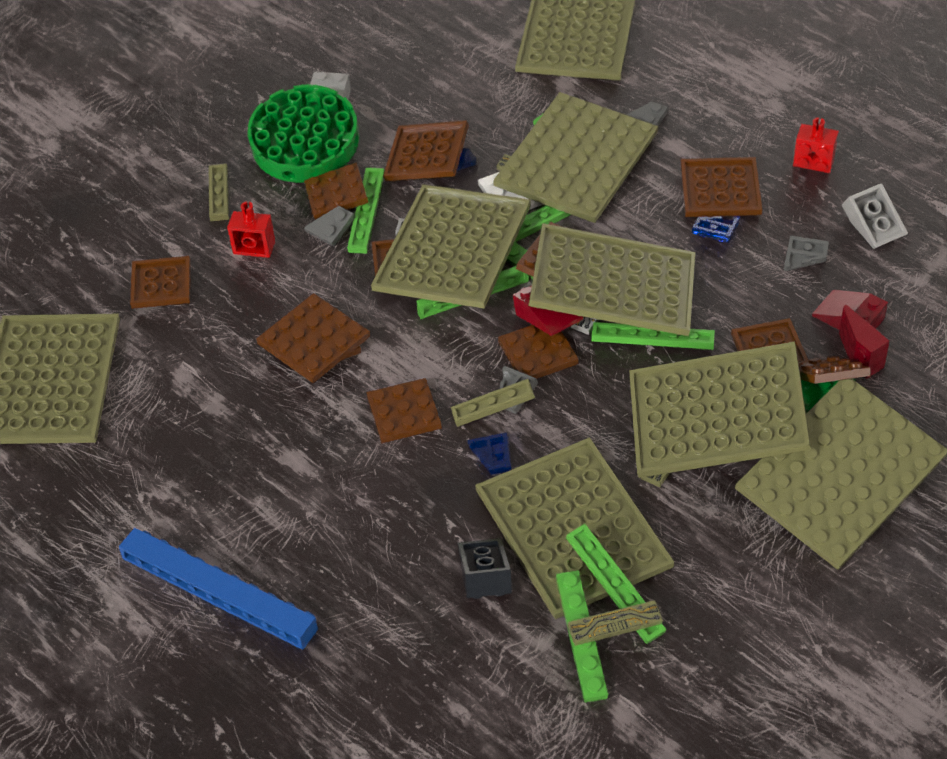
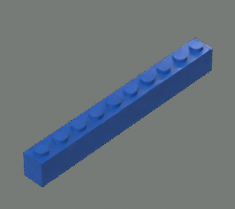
[119,528,318,650]

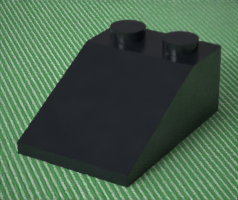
[458,538,512,599]

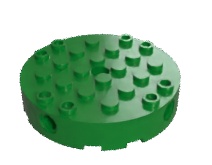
[248,84,359,183]

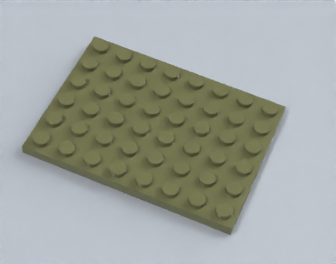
[515,0,636,80]
[493,92,658,223]
[371,185,531,309]
[529,223,695,336]
[0,314,120,444]
[629,342,811,478]
[735,378,947,570]
[475,437,674,619]

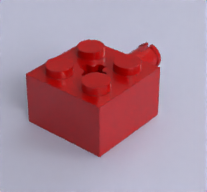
[793,118,839,173]
[227,201,275,258]

